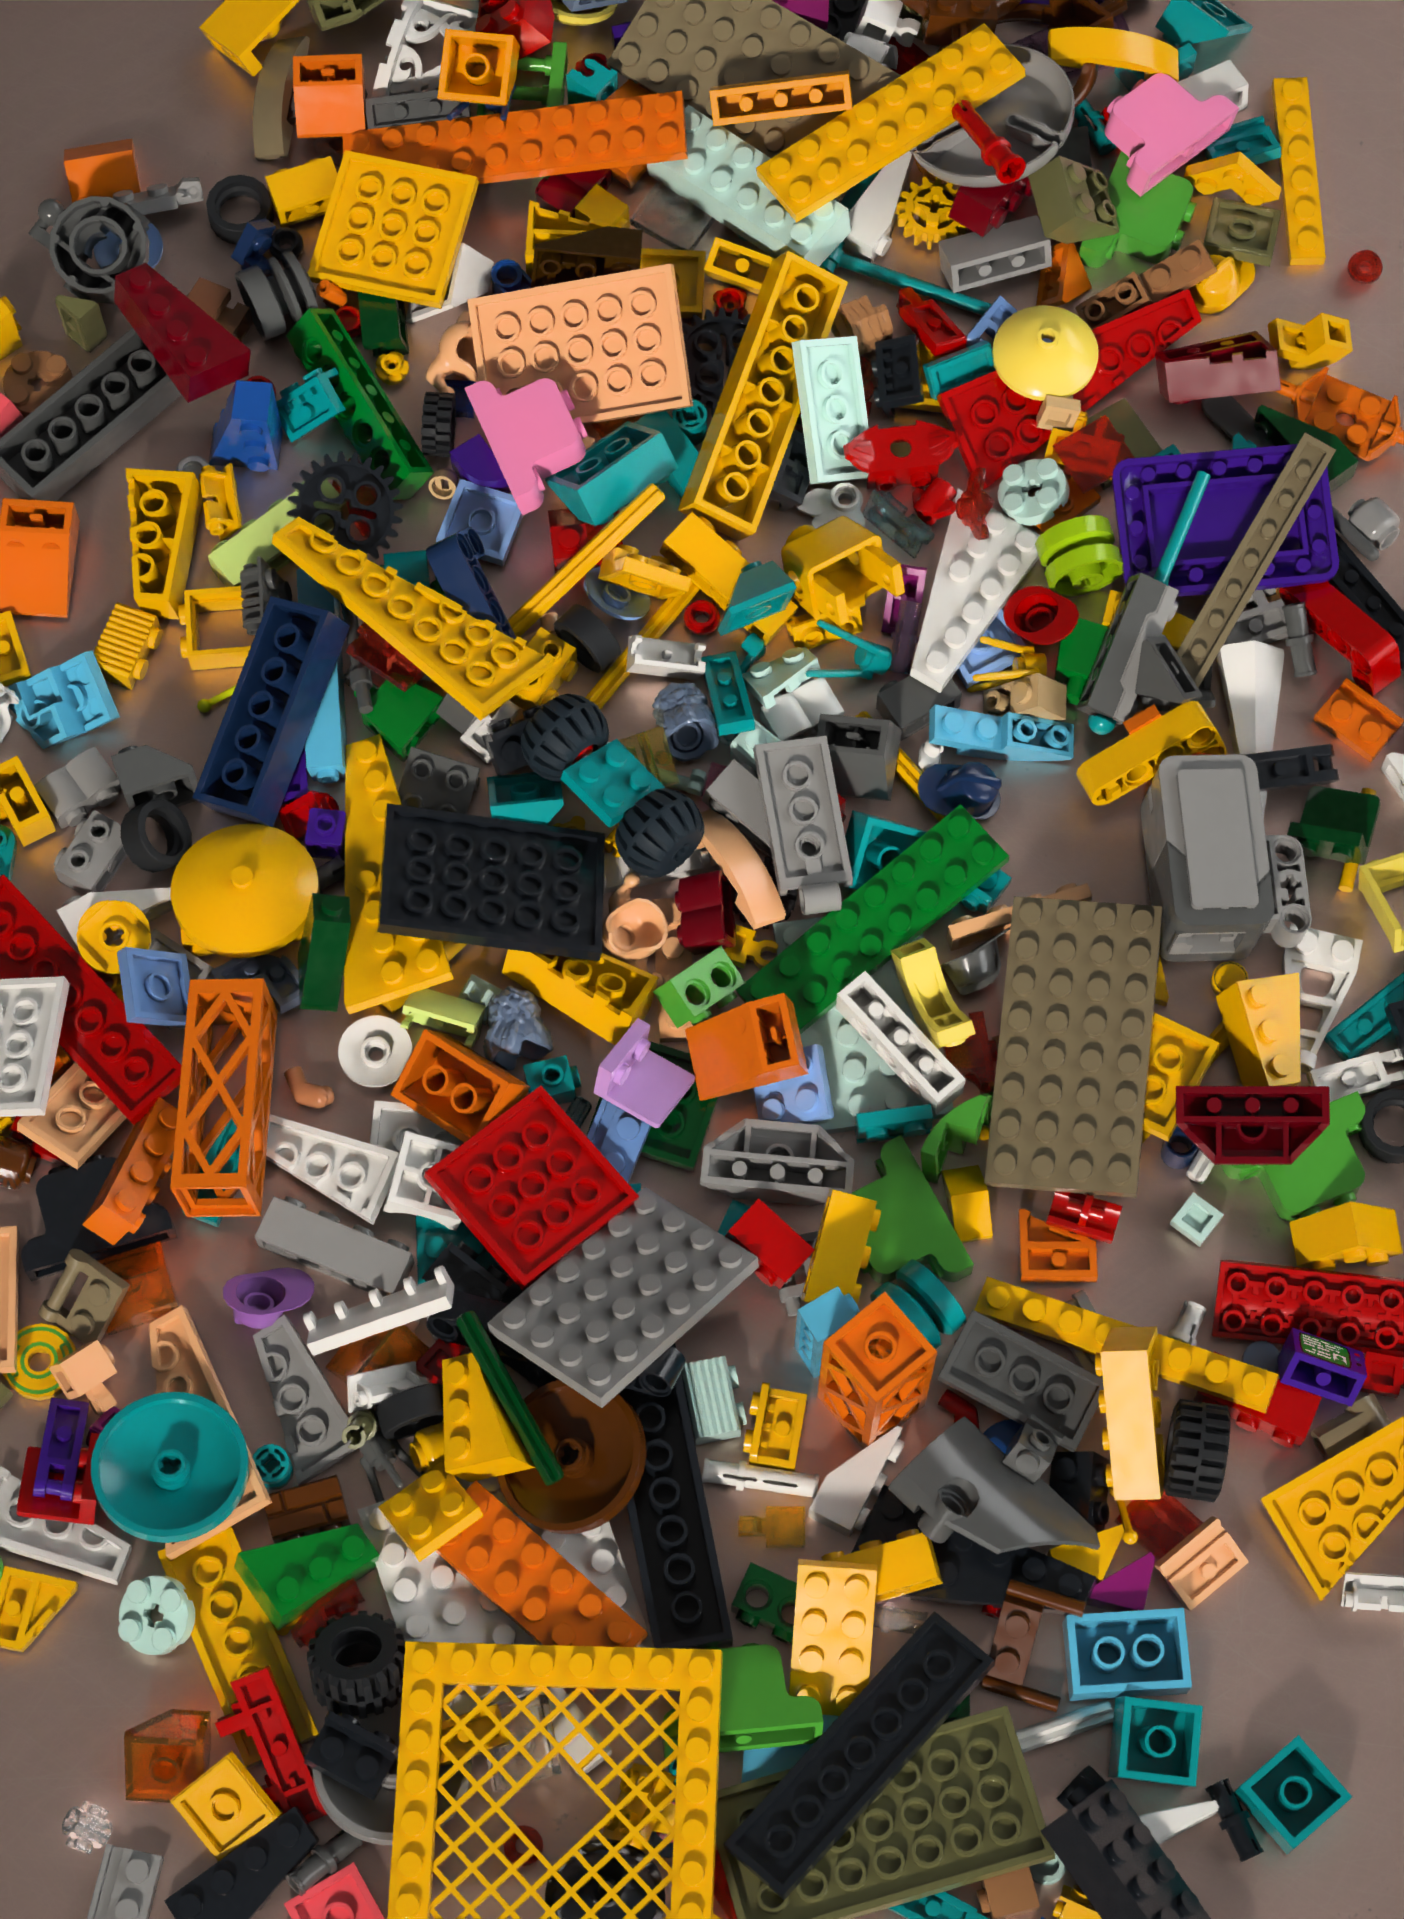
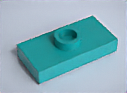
[922,340,996,400]

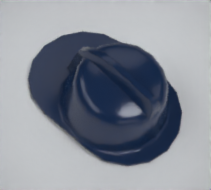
[917,762,1002,820]

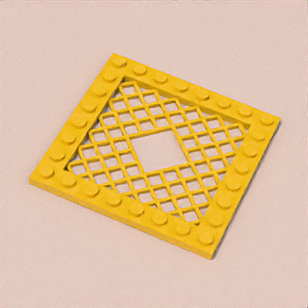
[387,1641,723,1919]

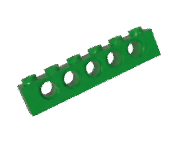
[286,308,434,500]

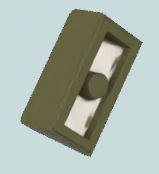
[55,295,108,353]

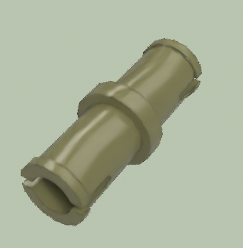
[342,1408,379,1449]

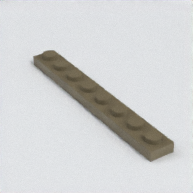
[1176,433,1336,688]

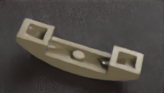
[253,36,310,161]

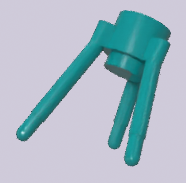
[806,620,892,680]

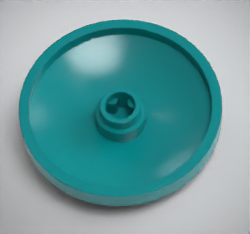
[91,1392,249,1543]

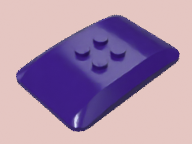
[1112,444,1339,597]

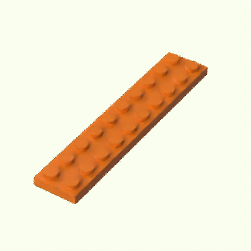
[342,90,688,184]

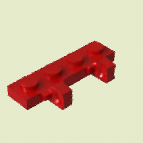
[215,1665,327,1823]

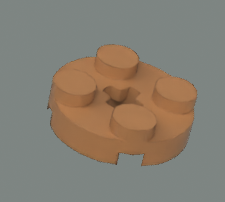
[3,351,73,417]

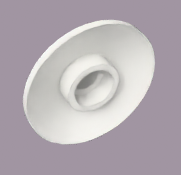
[338,1015,413,1087]

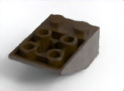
[531,226,643,288]

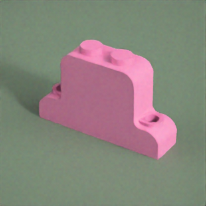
[1104,73,1239,197]
[464,378,588,516]

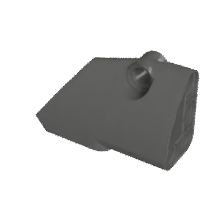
[888,1417,1100,1554]

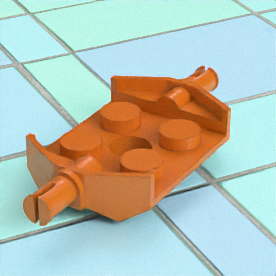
[1273,367,1404,461]

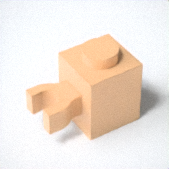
[48,1340,117,1414]

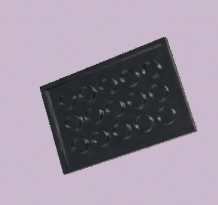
[377,803,605,961]

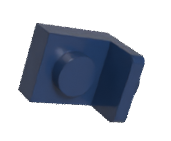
[231,218,276,275]

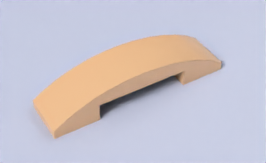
[696,809,786,929]

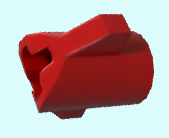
[912,477,958,527]

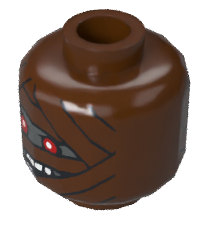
[0,1137,38,1190]

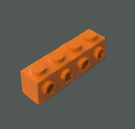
[82,1097,178,1246]

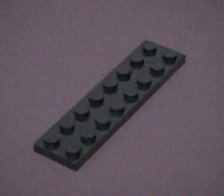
[724,1611,995,1900]

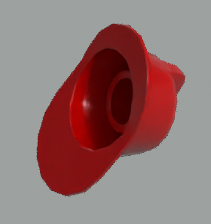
[1003,586,1079,645]

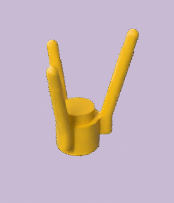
[967,636,1047,693]

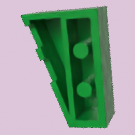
[234,1523,380,1631]

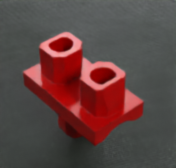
[1046,1191,1123,1244]

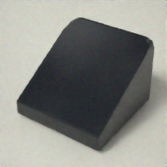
[1056,1765,1107,1810]

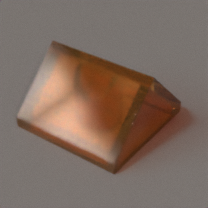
[325,1325,429,1384]

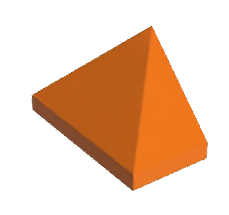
[1036,242,1092,307]

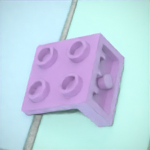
[593,1018,695,1128]

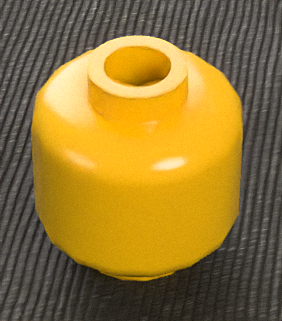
[409,1422,444,1473]

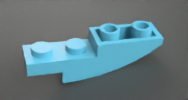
[929,704,1074,761]

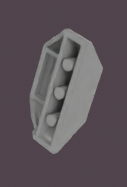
[700,1118,855,1206]

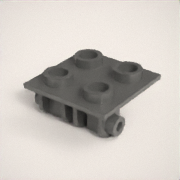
[240,556,292,635]
[398,746,481,814]

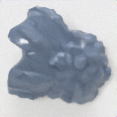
[652,682,719,762]
[483,986,554,1070]

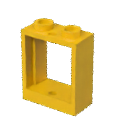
[178,586,251,670]

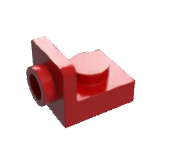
[278,791,340,842]

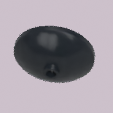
[545,1839,666,1919]

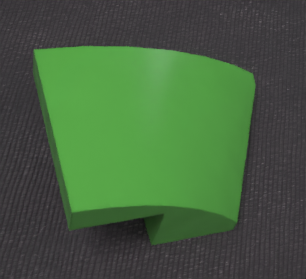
[920,1091,994,1184]

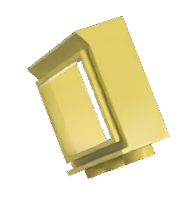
[1358,851,1404,953]

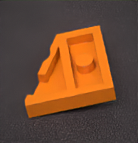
[1018,1209,1098,1282]

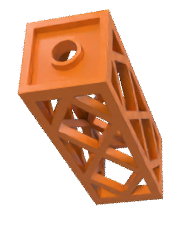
[170,978,278,1217]
[817,1292,937,1449]

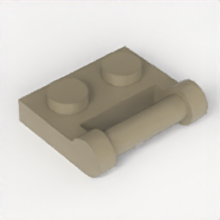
[38,1249,130,1344]

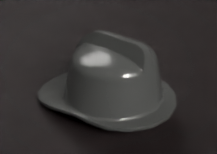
[940,926,1011,995]

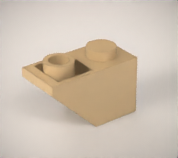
[983,673,1067,721]

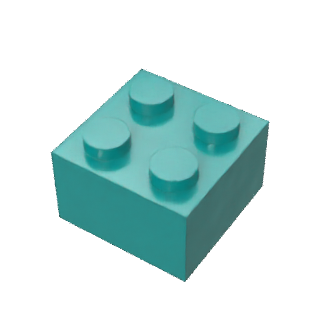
[1108,1696,1203,1787]
[1234,1735,1352,1854]

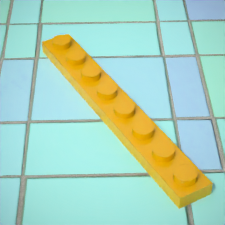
[974,1276,1278,1414]

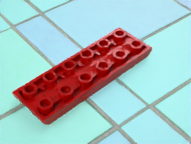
[1211,1260,1404,1357]

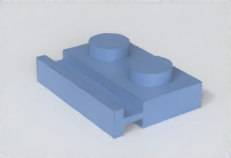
[587,1098,651,1183]

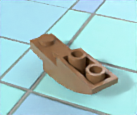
[1075,239,1218,330]

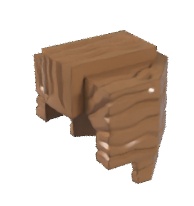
[831,295,893,356]

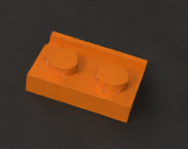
[1313,678,1404,763]

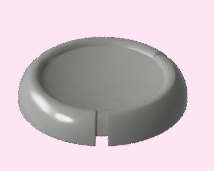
[910,44,1075,188]

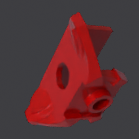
[843,420,960,491]

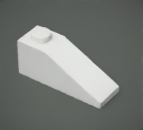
[57,887,173,955]

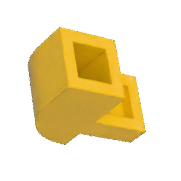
[1268,313,1353,370]

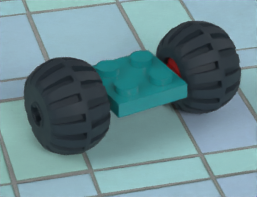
[521,694,704,878]

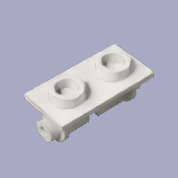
[347,1361,428,1414]
[1341,1572,1404,1612]

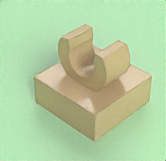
[1036,395,1081,432]

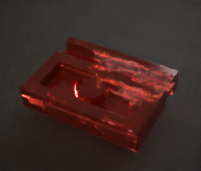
[1114,1489,1203,1560]

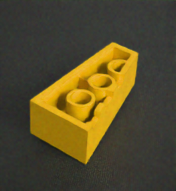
[125,468,203,620]

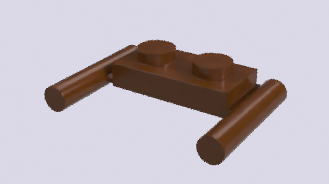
[981,1579,1087,1713]

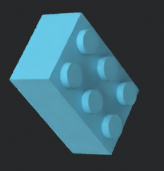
[1062,1608,1192,1701]

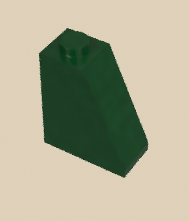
[297,893,351,1012]

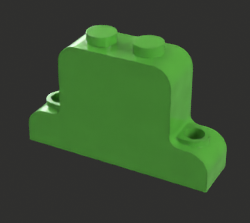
[1079,151,1197,268]
[1221,1091,1365,1222]
[852,1135,974,1283]
[662,1643,824,1758]

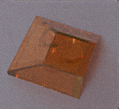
[98,1241,180,1335]
[124,1709,211,1803]

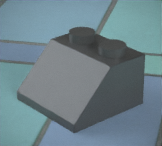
[111,745,198,810]

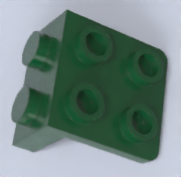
[1287,786,1381,865]

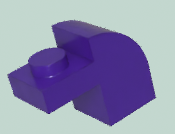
[450,434,511,493]

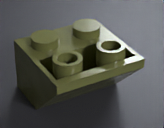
[1028,156,1119,244]

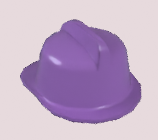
[223,1267,314,1329]

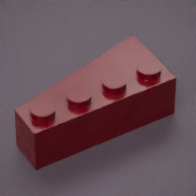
[114,263,251,403]

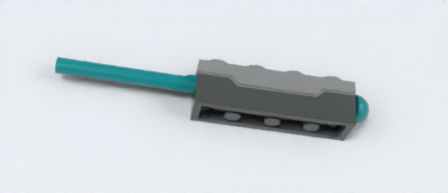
[1076,471,1211,735]

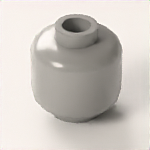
[1348,497,1400,550]

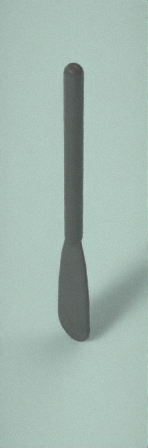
[1201,396,1380,561]

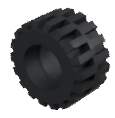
[1164,1399,1231,1502]
[307,1611,405,1719]

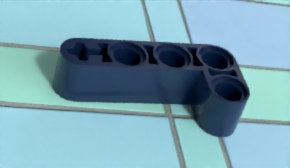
[426,527,516,639]

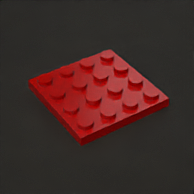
[424,1085,639,1291]

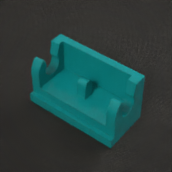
[566,59,618,104]

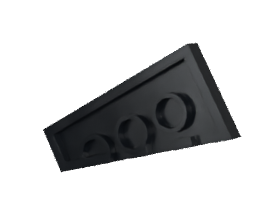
[164,1806,319,1919]

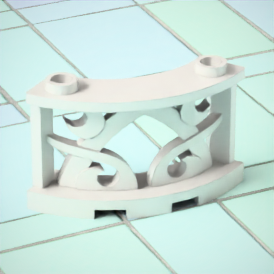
[371,0,478,98]

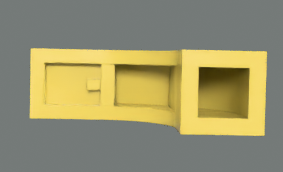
[890,938,976,1049]

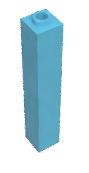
[296,569,347,784]

